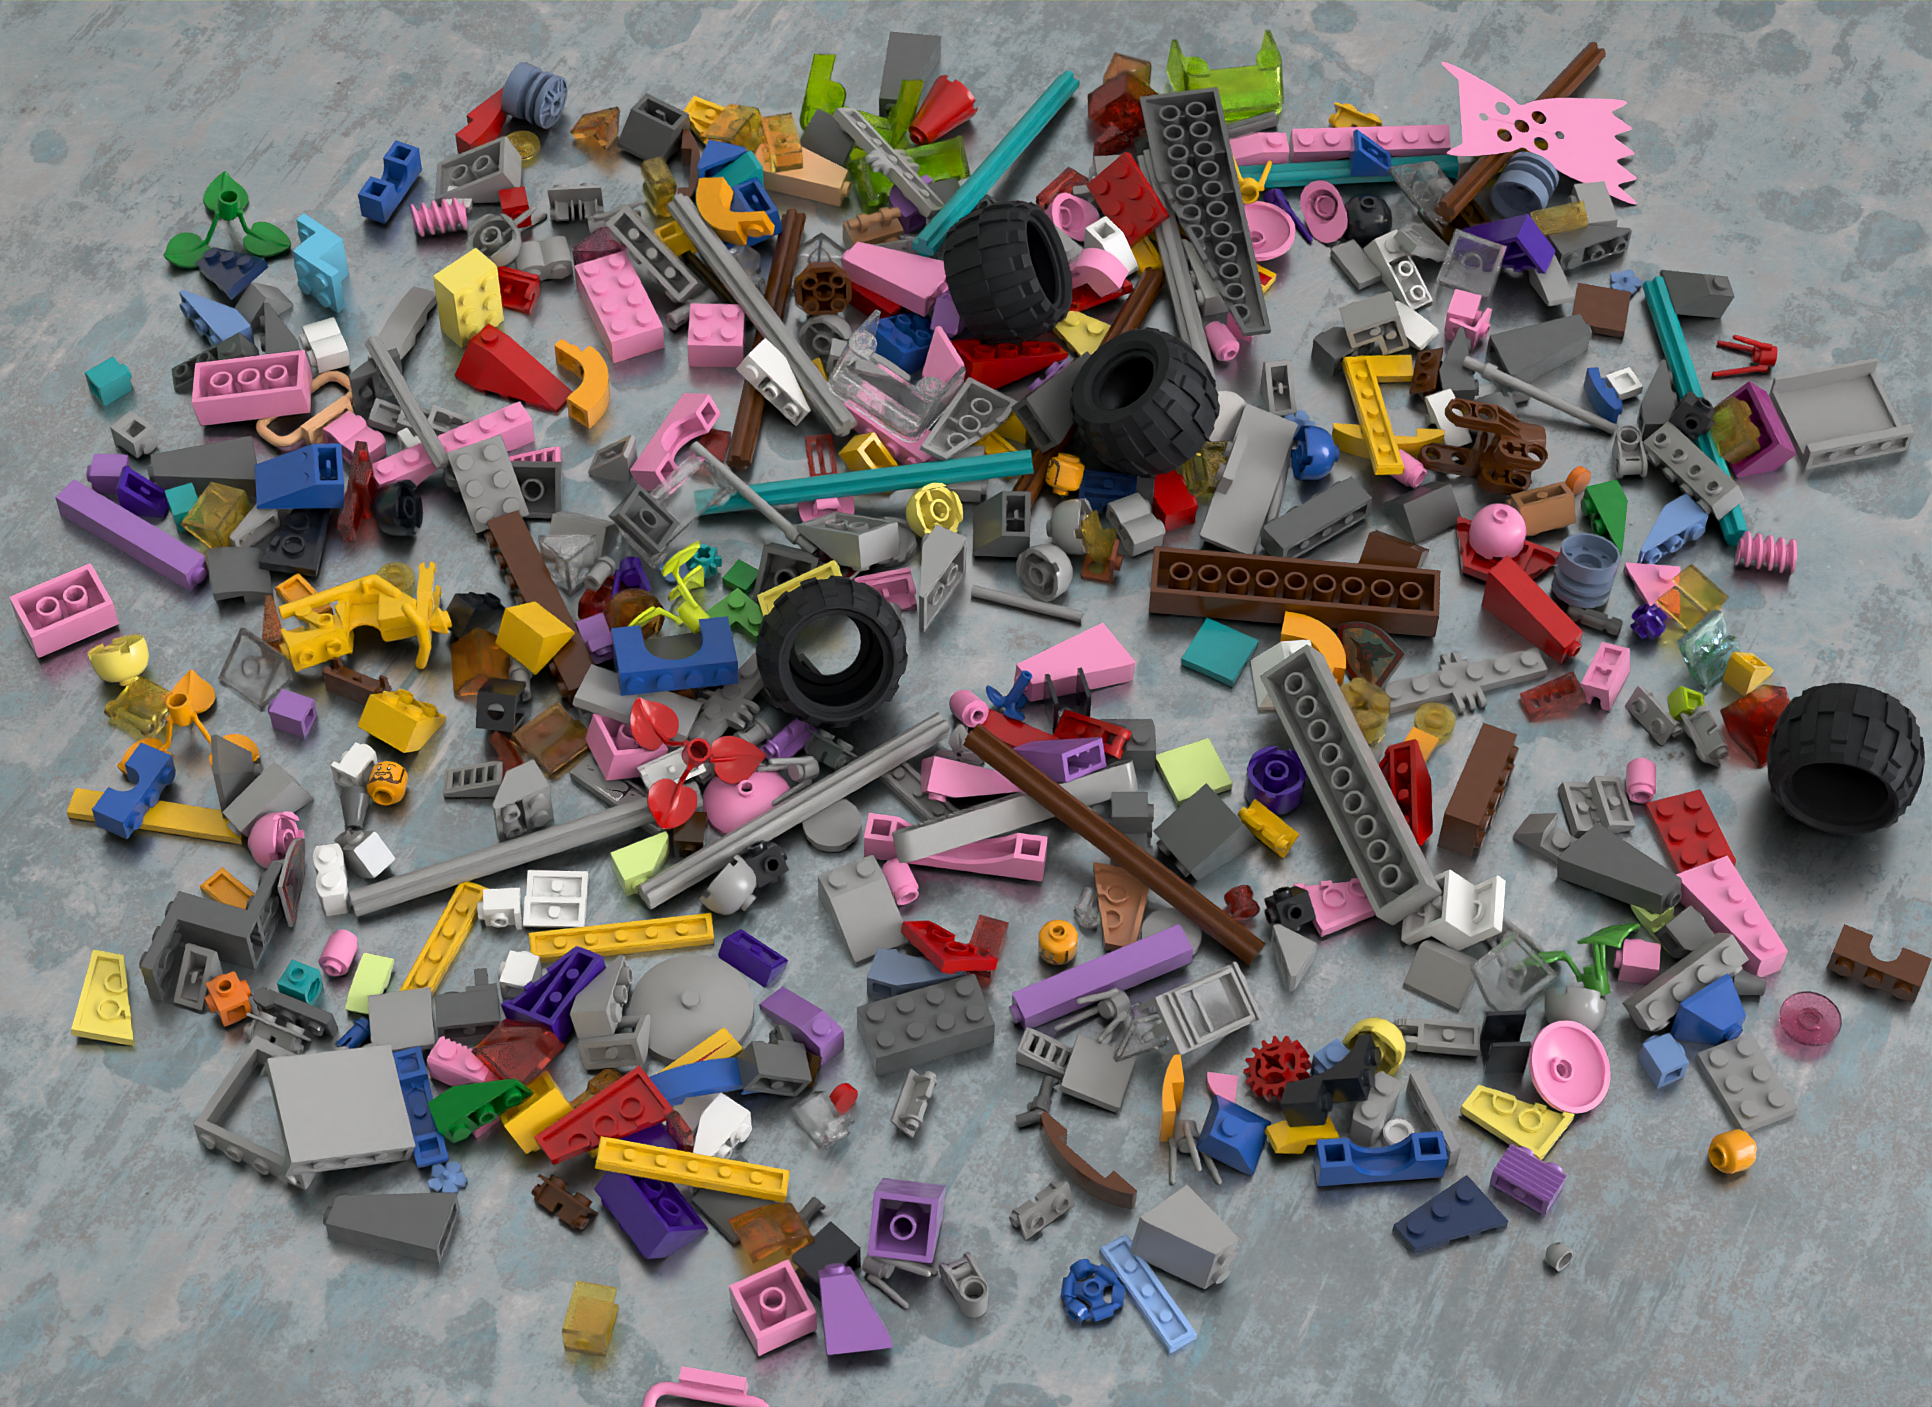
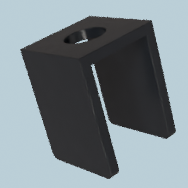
[1043,667,1091,733]
[476,678,526,732]
[1480,1010,1531,1074]
[792,1221,861,1302]

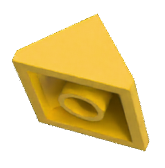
[495,601,575,675]

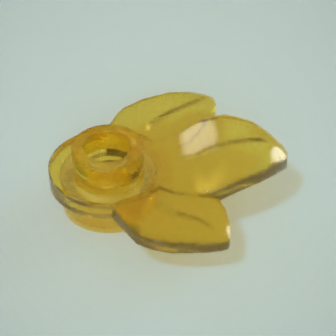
[1081,510,1117,564]

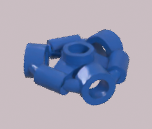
[1060,1259,1126,1323]

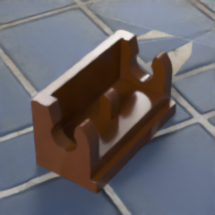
[323,657,392,706]

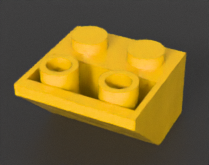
[357,689,446,753]

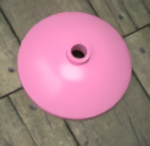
[1243,201,1295,262]
[703,765,792,835]
[1528,1020,1610,1114]

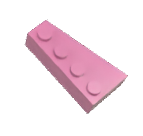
[1676,856,1788,977]

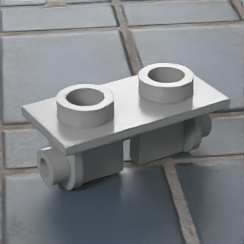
[1625,685,1682,746]
[1680,706,1729,767]
[243,1011,312,1055]
[890,1068,937,1138]
[1009,1181,1075,1240]

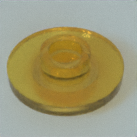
[507,131,540,160]
[376,562,415,594]
[1414,702,1456,738]

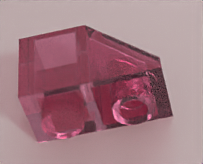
[572,227,629,269]

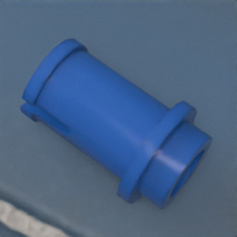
[335,1017,371,1049]

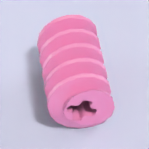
[410,197,468,237]
[1734,531,1797,575]

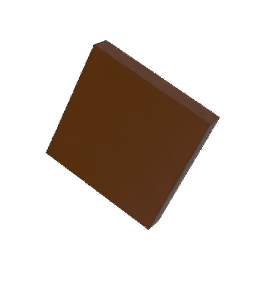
[1572,283,1631,338]

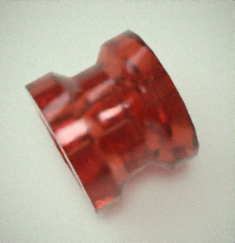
[1224,885,1260,922]

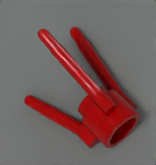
[1712,334,1778,377]

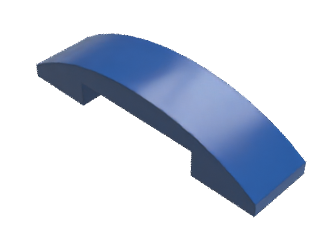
[393,1046,449,1168]
[649,1058,757,1106]

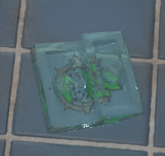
[1677,609,1741,693]

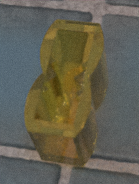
[641,156,677,220]

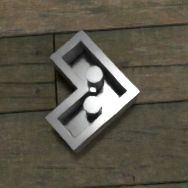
[1339,291,1409,355]

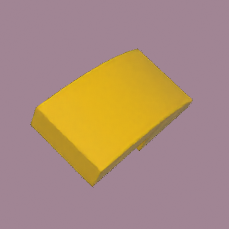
[1265,1115,1339,1154]

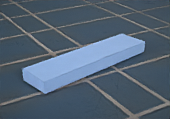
[1099,1234,1197,1354]

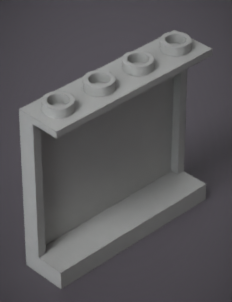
[1769,358,1915,470]
[261,1043,416,1176]

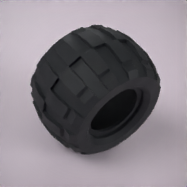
[943,201,1073,344]
[1069,327,1220,478]
[756,575,908,728]
[1767,683,1925,835]

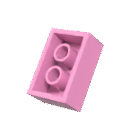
[9,563,119,658]

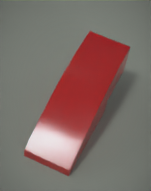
[455,87,508,154]

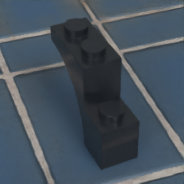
[1280,1034,1382,1127]

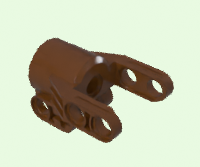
[1417,398,1548,496]

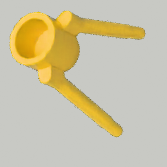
[1233,156,1272,204]

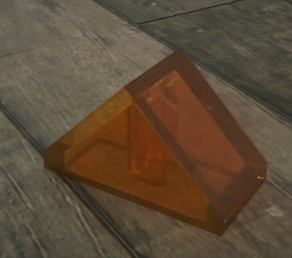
[1102,52,1152,98]

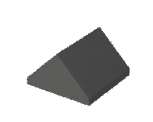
[511,461,564,518]
[1384,482,1461,544]
[608,484,680,555]

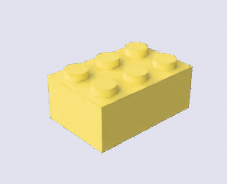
[433,248,504,348]

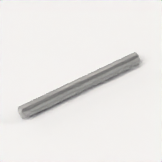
[365,336,450,469]

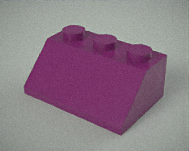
[1713,381,1797,477]

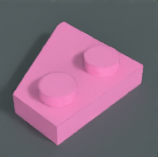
[1624,562,1681,619]

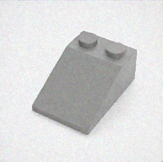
[435,136,522,204]
[796,512,900,571]
[919,525,967,632]
[818,855,911,965]

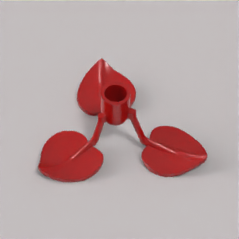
[630,697,766,829]

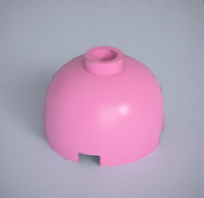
[1469,503,1526,560]
[248,811,305,869]

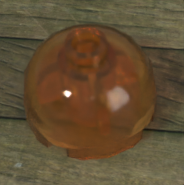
[605,588,665,640]

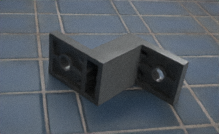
[139,861,284,1002]

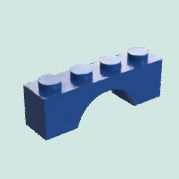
[1313,1131,1448,1186]

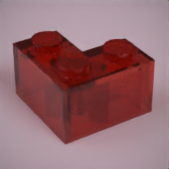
[1088,69,1158,131]

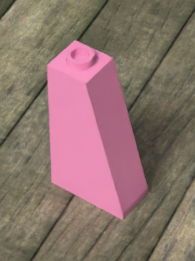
[841,242,949,317]
[1014,623,1136,702]

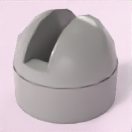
[1545,1242,1574,1271]

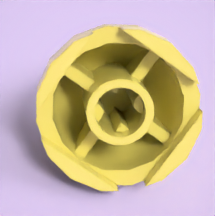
[905,483,963,538]
[87,634,149,686]
[1342,1017,1406,1076]

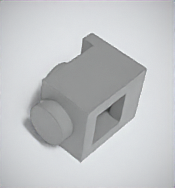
[110,411,158,458]

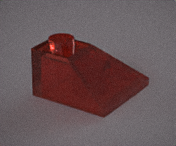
[471,1019,565,1086]

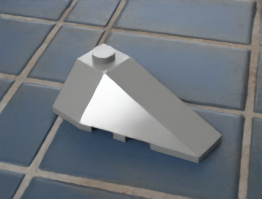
[920,377,1018,461]

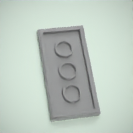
[572,664,702,742]

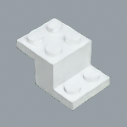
[1401,869,1506,951]

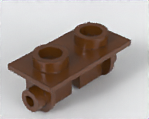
[1409,347,1443,403]
[531,1174,598,1230]

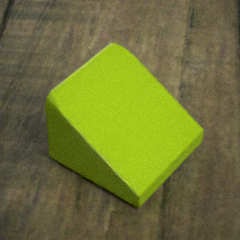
[1667,686,1705,720]

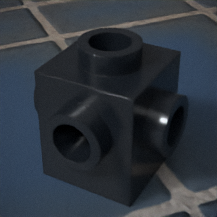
[1668,391,1716,440]
[741,840,789,888]
[1264,886,1316,932]

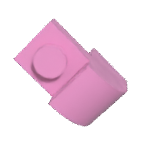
[1069,248,1128,297]

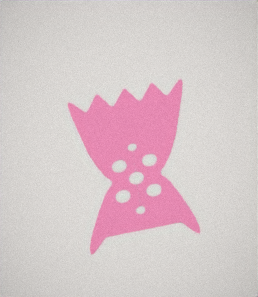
[1441,62,1637,205]

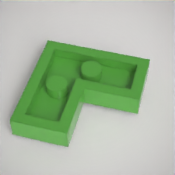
[706,588,763,644]

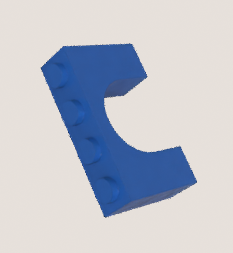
[611,616,738,696]

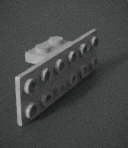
[1199,404,1297,554]

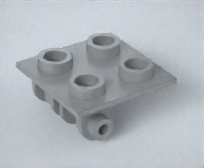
[547,182,604,222]

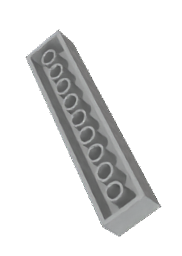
[1260,644,1443,925]

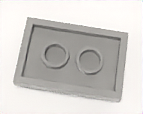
[447,434,529,533]
[1695,1033,1798,1133]

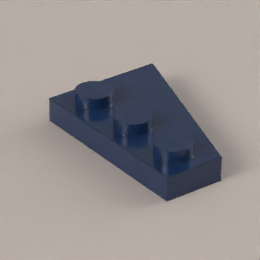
[196,247,268,300]
[1393,1175,1508,1254]

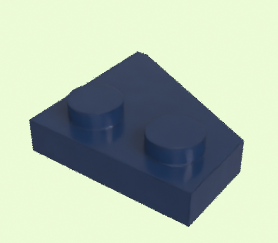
[1079,470,1138,517]

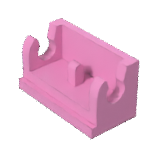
[854,567,917,611]
[1581,642,1631,711]

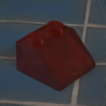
[1720,684,1790,765]

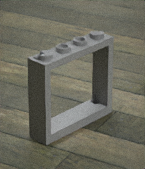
[193,1035,318,1190]

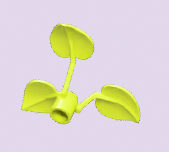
[627,541,710,634]

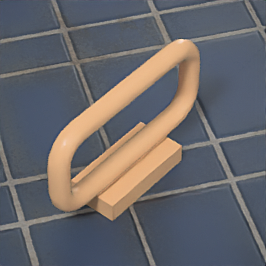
[256,371,354,447]

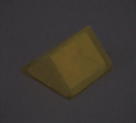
[699,104,767,155]
[180,482,252,548]

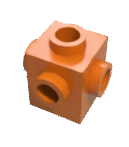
[204,971,253,1027]

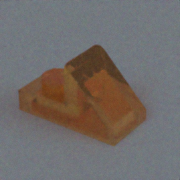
[570,106,620,150]

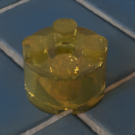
[1339,677,1391,747]

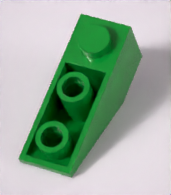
[1580,479,1628,566]
[427,1078,533,1144]

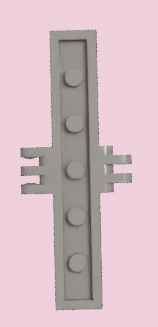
[832,108,945,219]
[1376,647,1548,716]
[667,651,764,753]

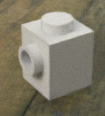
[498,950,542,999]

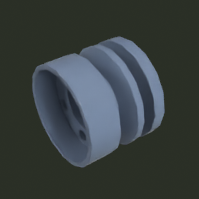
[501,62,568,129]
[1490,152,1559,221]
[1551,533,1621,608]

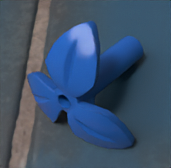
[986,670,1032,720]

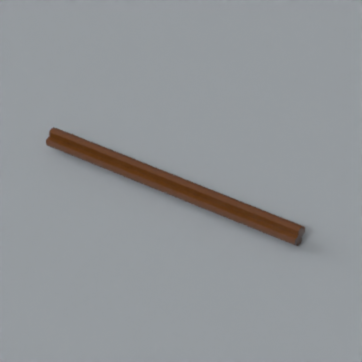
[1434,42,1606,222]
[726,209,806,472]
[1012,266,1165,506]
[963,723,1266,965]

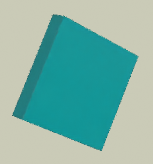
[1181,618,1259,687]

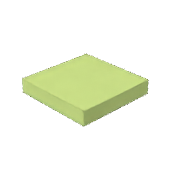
[1155,738,1233,807]

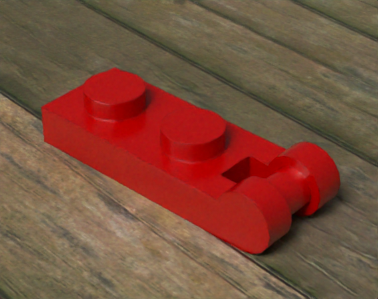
[1053,709,1132,760]

